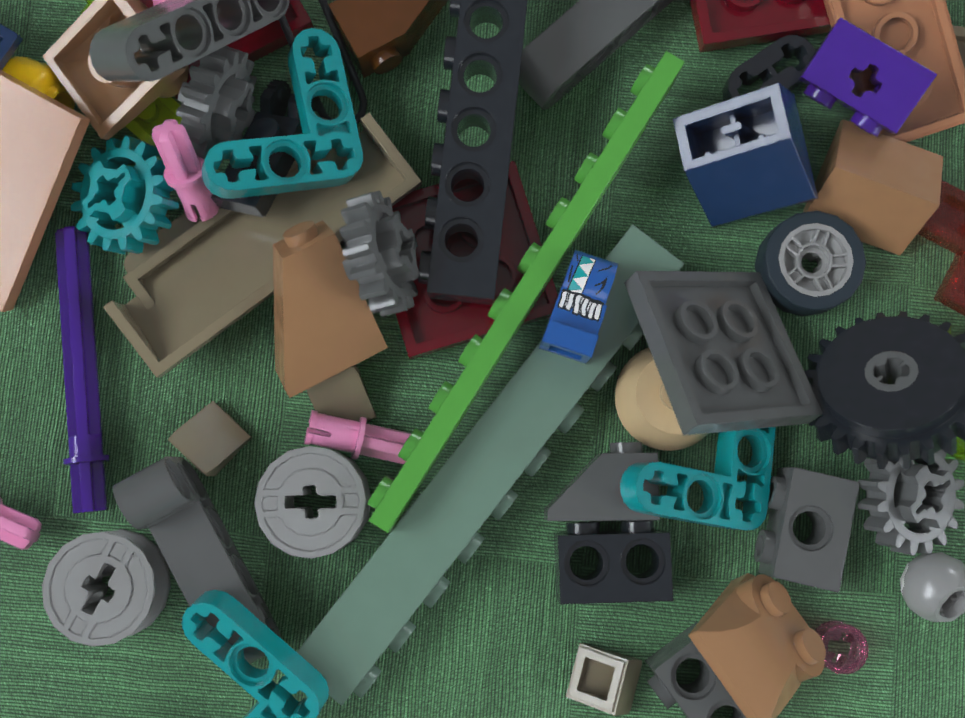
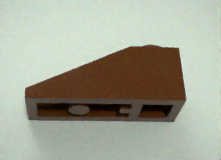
[328,0,448,78]

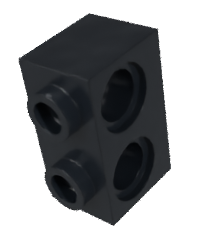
[554,520,673,604]

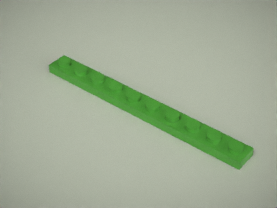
[368,51,685,533]

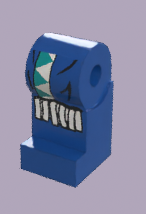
[539,250,618,364]

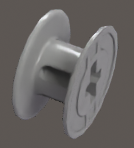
[254,446,371,559]
[42,529,171,647]

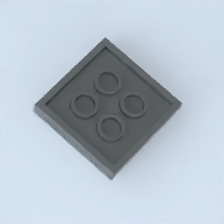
[624,271,823,436]

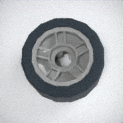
[755,211,866,316]

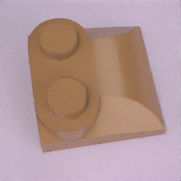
[42,0,189,140]
[688,573,826,718]

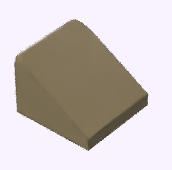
[306,365,377,422]
[168,401,252,476]
[566,643,642,716]

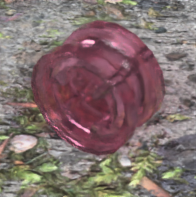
[815,620,868,675]

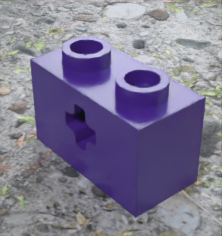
[799,17,938,137]

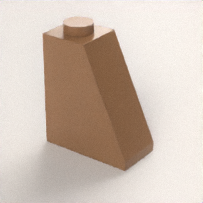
[273,220,388,398]

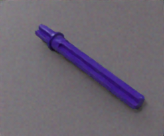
[55,226,110,514]

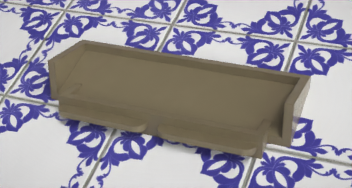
[103,113,422,378]

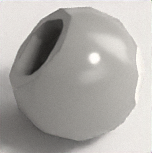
[900,552,965,622]

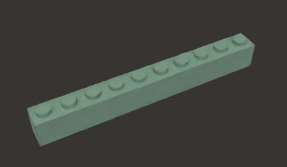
[297,224,685,706]

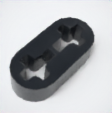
[722,35,816,101]

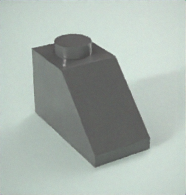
[544,442,660,521]

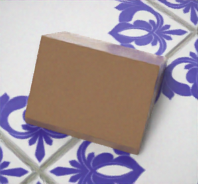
[803,119,943,256]

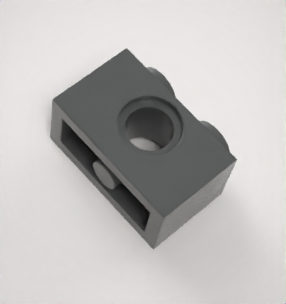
[754,467,860,593]

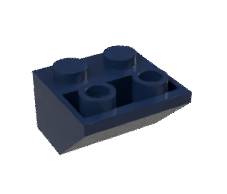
[673,83,818,227]

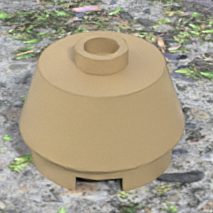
[615,347,708,451]

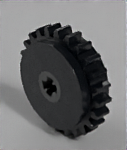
[804,311,965,469]

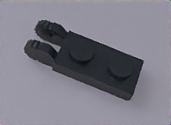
[211,79,319,217]

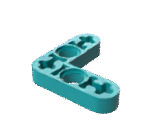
[202,28,363,199]
[620,427,776,530]
[182,590,329,718]

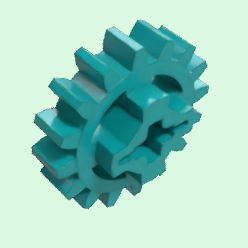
[71,136,179,255]

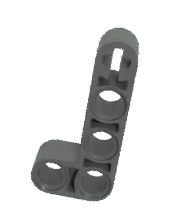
[89,0,289,82]
[519,0,673,110]
[113,456,282,664]

